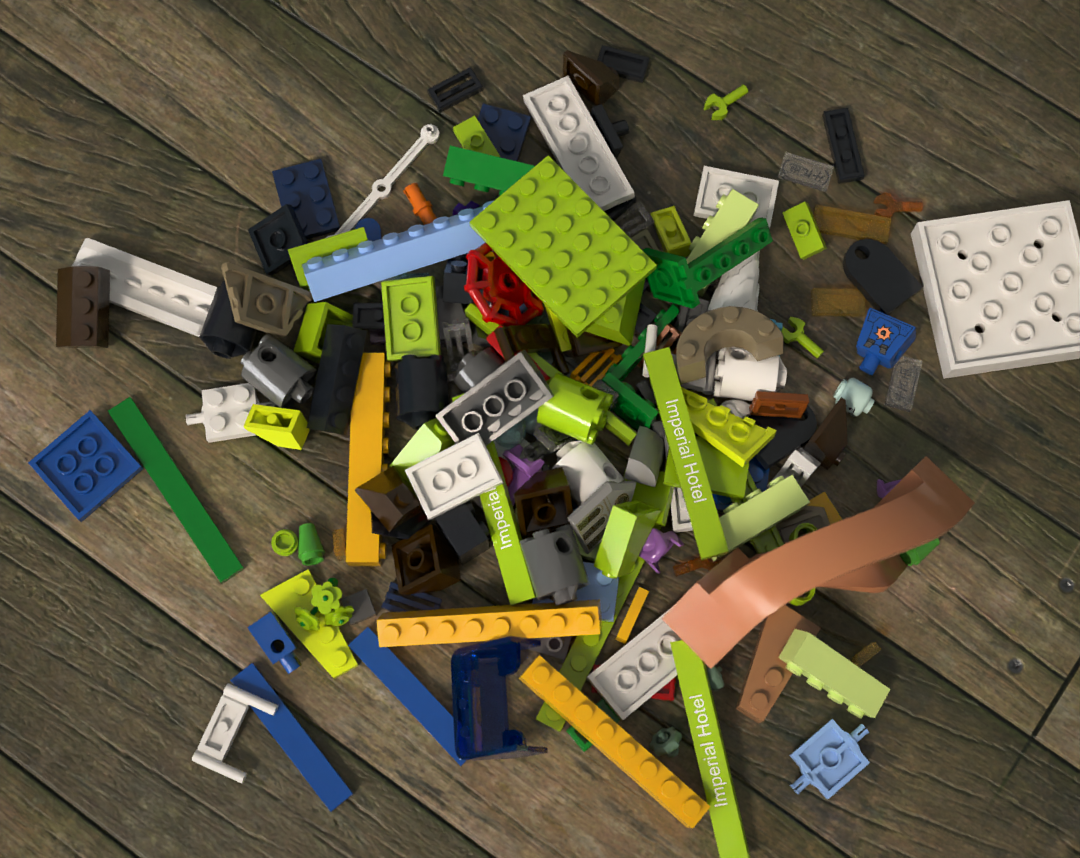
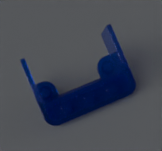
[451,636,548,761]

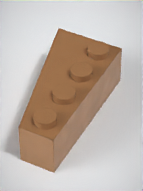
[735,604,821,724]

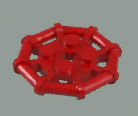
[464,242,544,327]

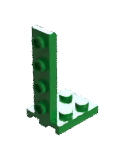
[642,218,773,309]
[599,305,679,432]

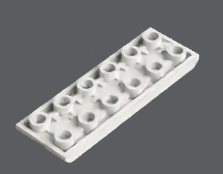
[71,238,217,337]

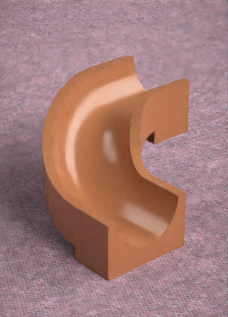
[662,456,975,669]

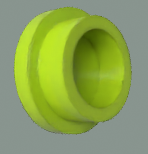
[271,529,299,557]

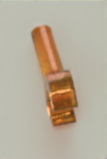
[873,193,923,220]
[672,556,722,577]

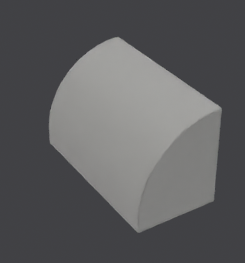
[624,426,666,487]

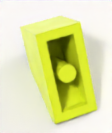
[243,404,310,450]

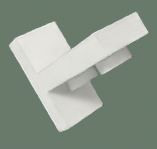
[767,447,821,489]

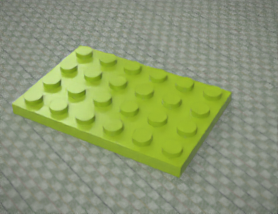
[469,155,657,338]

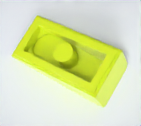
[650,206,692,257]

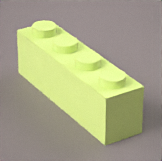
[686,189,759,296]
[711,475,810,562]
[778,629,891,718]

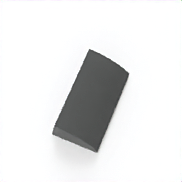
[435,349,554,446]

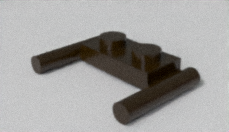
[494,324,570,376]

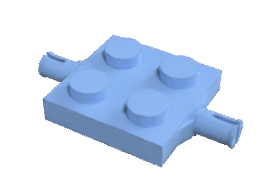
[789,719,870,799]

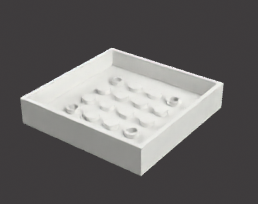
[911,200,1080,379]

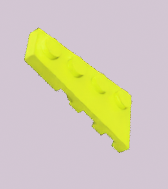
[681,387,777,467]

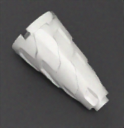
[707,250,760,312]

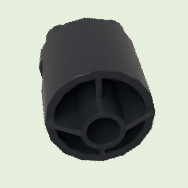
[199,281,258,359]
[395,355,449,430]

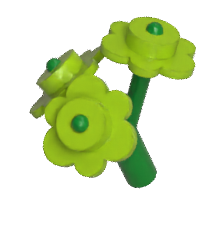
[294,578,354,631]

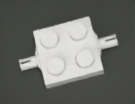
[186,383,277,443]

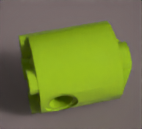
[537,373,614,445]

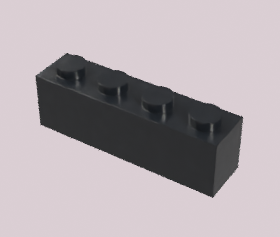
[307,324,367,435]

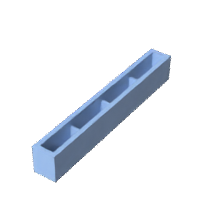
[302,201,493,302]

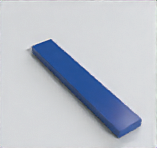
[348,627,481,766]
[230,663,354,812]

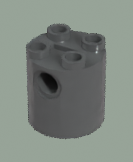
[240,334,317,409]
[454,346,506,393]
[520,524,590,606]

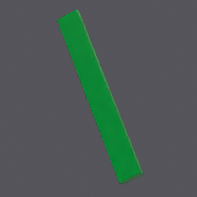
[108,397,245,584]

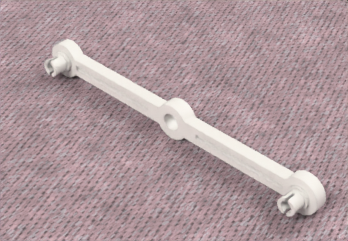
[326,124,440,238]

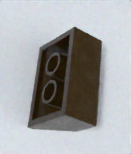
[56,266,110,348]

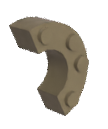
[676,306,783,385]

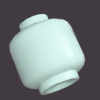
[833,378,875,417]

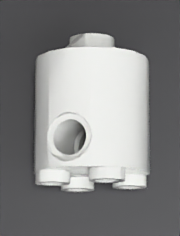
[713,347,787,401]
[552,440,626,507]

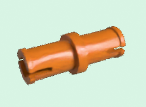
[403,183,437,225]

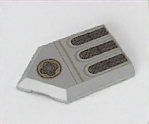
[568,481,636,554]

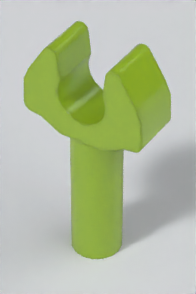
[704,85,748,120]
[781,317,824,359]

